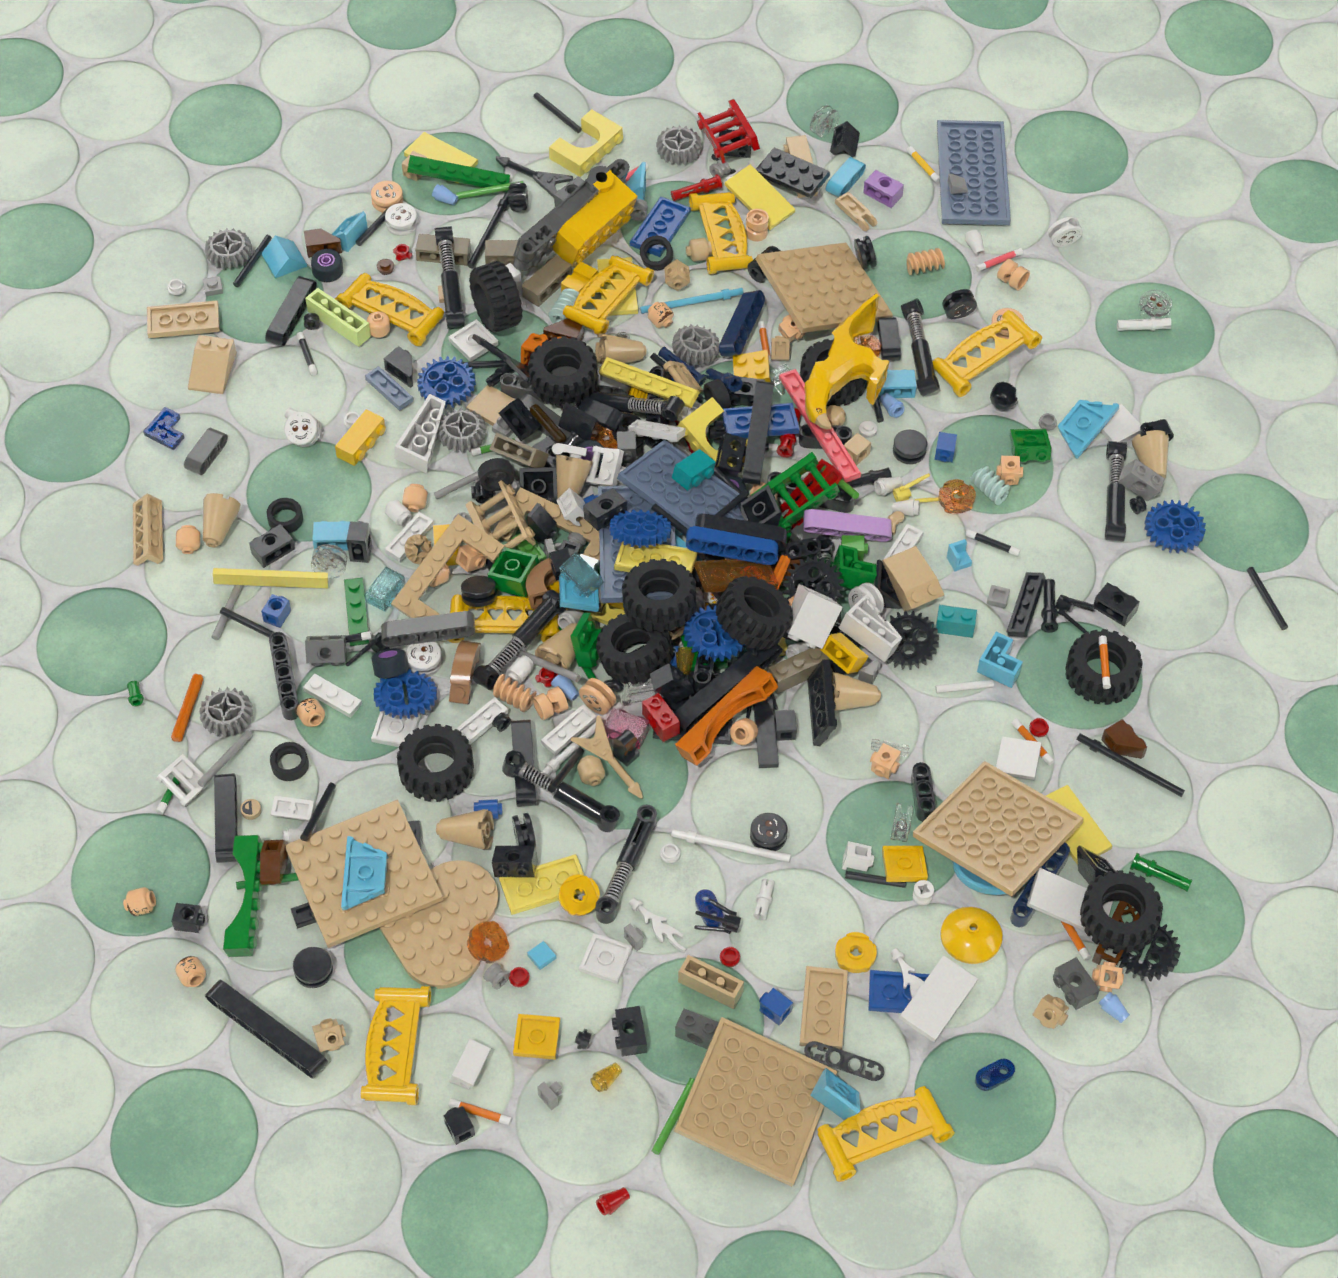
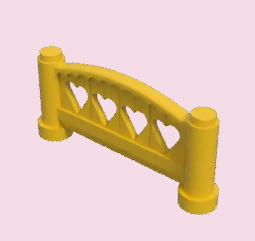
[689,192,753,274]
[563,256,654,335]
[335,273,444,346]
[933,310,1042,397]
[447,594,560,643]
[361,986,431,1105]
[817,1086,955,1182]

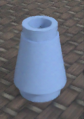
[432,184,458,206]
[880,393,905,418]
[551,675,579,701]
[1099,992,1130,1023]

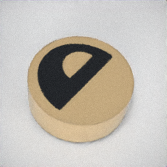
[240,799,261,820]

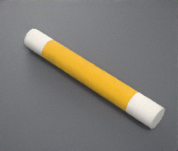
[907,146,940,183]

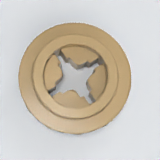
[405,534,432,564]

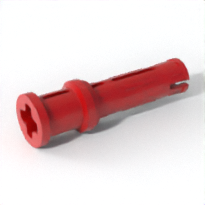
[670,174,722,201]
[776,408,802,458]

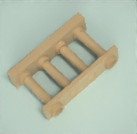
[465,481,536,563]

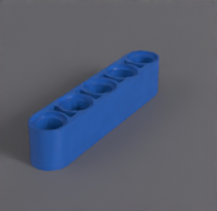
[686,526,778,565]

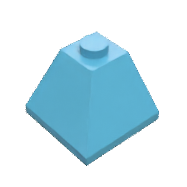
[625,162,646,200]

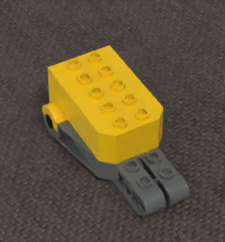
[513,159,638,271]

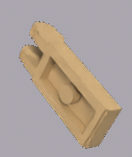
[835,192,878,231]

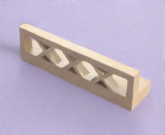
[133,493,163,566]

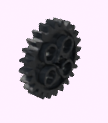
[783,556,845,604]
[884,610,939,670]
[1112,920,1181,982]

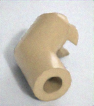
[887,511,905,535]

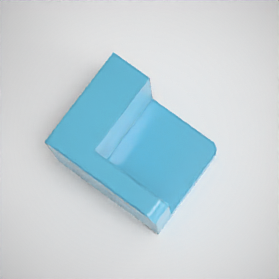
[947,539,972,572]

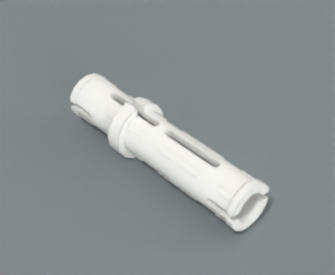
[1117,317,1172,331]

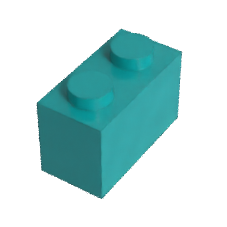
[671,449,716,491]
[936,604,977,638]

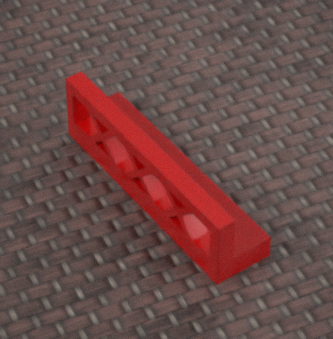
[779,459,843,530]

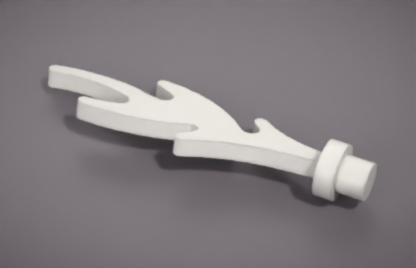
[629,898,686,952]
[890,948,924,998]

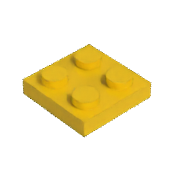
[733,350,771,382]
[882,846,928,882]
[513,1014,560,1060]

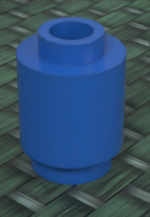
[474,799,502,819]

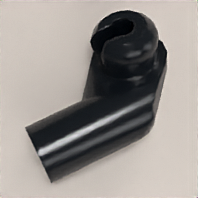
[604,679,624,692]

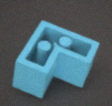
[977,632,1023,688]

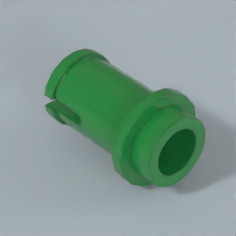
[127,681,144,706]

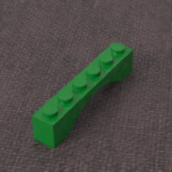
[223,835,264,957]

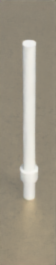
[540,702,623,776]
[671,829,791,862]

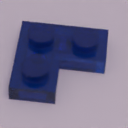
[143,407,184,450]

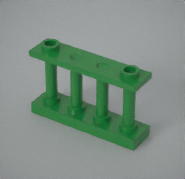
[751,452,840,531]

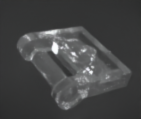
[622,678,663,706]

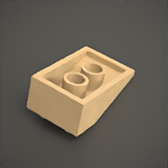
[188,335,237,394]
[882,546,944,611]

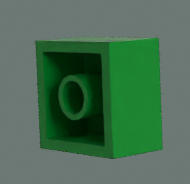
[487,547,539,597]

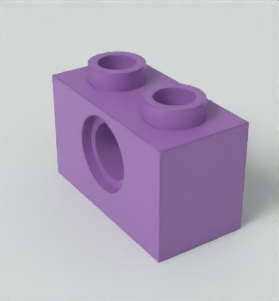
[863,170,904,208]

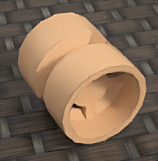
[746,209,769,242]
[997,259,1030,290]
[532,686,568,720]

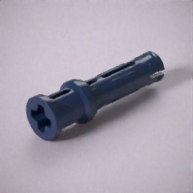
[658,346,707,387]
[705,368,743,392]

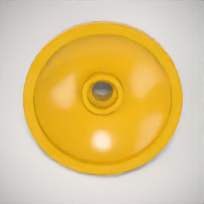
[940,907,1003,964]

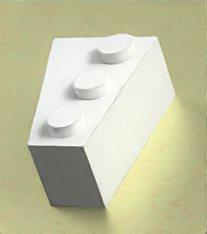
[839,595,902,662]

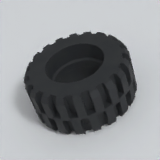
[469,261,523,333]
[528,336,598,406]
[800,338,867,406]
[622,559,697,632]
[716,576,793,650]
[596,613,674,684]
[1065,629,1143,705]
[397,724,474,802]
[1080,870,1163,953]

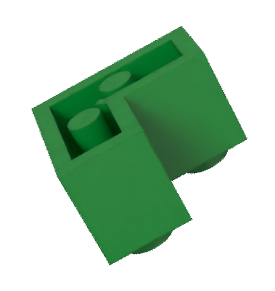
[833,545,877,589]

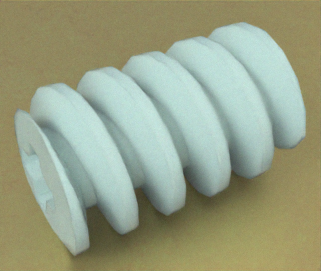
[549,288,579,324]
[970,466,1010,505]

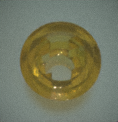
[675,647,695,675]
[590,1062,622,1092]

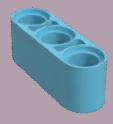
[826,157,866,197]

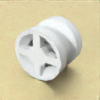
[912,880,934,906]

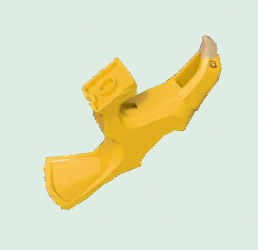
[804,293,890,429]

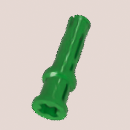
[1130,853,1192,892]

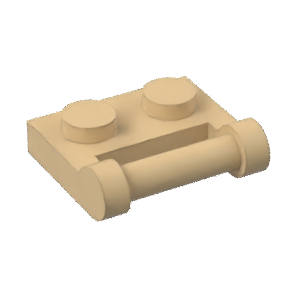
[663,361,703,393]

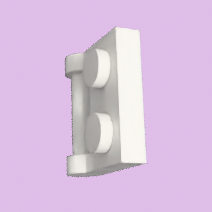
[552,443,587,459]
[585,446,624,486]
[156,754,211,807]

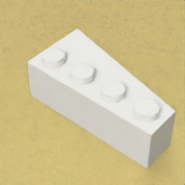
[394,394,446,474]

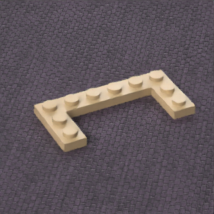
[493,487,600,577]
[391,514,504,618]

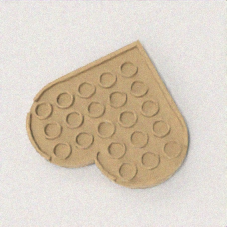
[379,860,498,989]

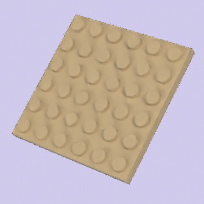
[755,242,893,333]
[913,761,1083,897]
[286,799,443,948]
[673,1017,837,1187]

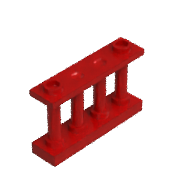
[697,99,760,164]

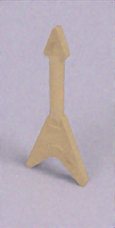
[570,715,643,799]

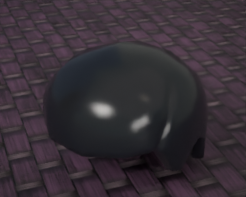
[990,382,1018,411]

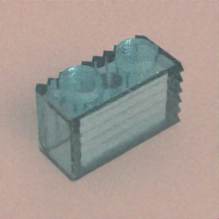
[559,552,604,598]
[365,567,406,612]

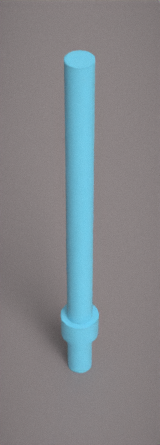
[640,288,744,314]

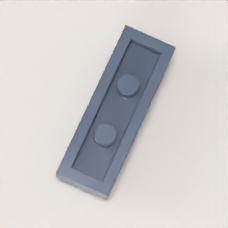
[365,366,413,411]

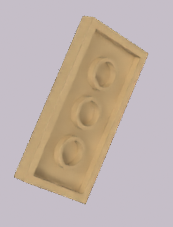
[147,301,220,338]
[799,966,848,1050]

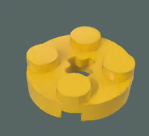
[558,874,600,916]
[835,932,877,973]

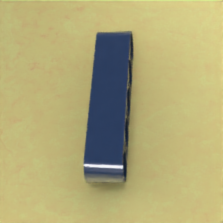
[719,290,765,357]
[1010,842,1070,927]

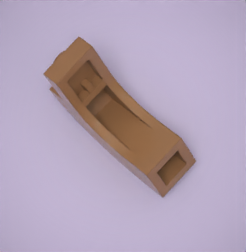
[526,557,577,609]
[449,640,481,704]

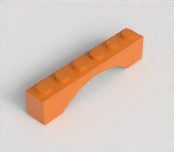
[675,666,778,766]

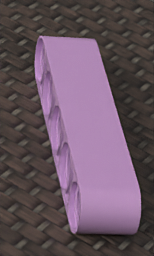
[803,509,892,542]

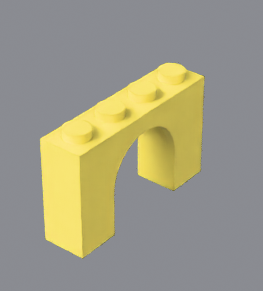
[549,109,623,177]
[677,397,748,467]

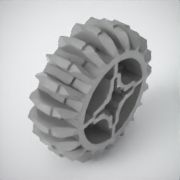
[656,125,702,165]
[205,228,252,270]
[672,324,720,367]
[438,408,486,453]
[199,687,253,737]

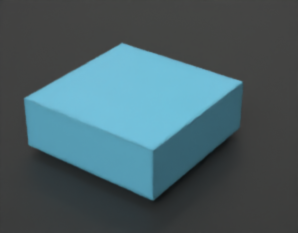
[527,941,556,970]

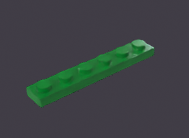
[407,155,510,192]

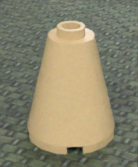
[595,334,646,369]
[1132,430,1169,478]
[556,454,593,499]
[203,493,241,548]
[535,623,577,675]
[832,672,881,711]
[436,809,494,850]

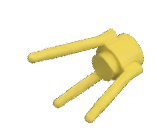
[893,473,940,503]

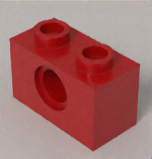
[642,693,680,742]

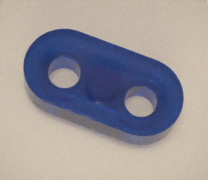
[695,889,724,927]
[975,1059,1015,1091]

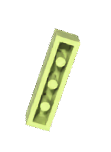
[306,288,371,347]

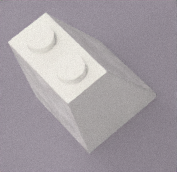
[786,584,842,649]

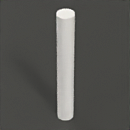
[935,679,994,693]

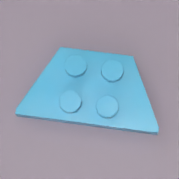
[1058,400,1119,459]
[341,836,388,910]

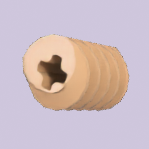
[907,248,945,275]
[493,674,537,712]

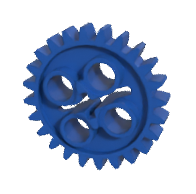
[417,356,476,409]
[1144,500,1206,554]
[609,509,671,548]
[683,606,745,662]
[373,669,437,719]

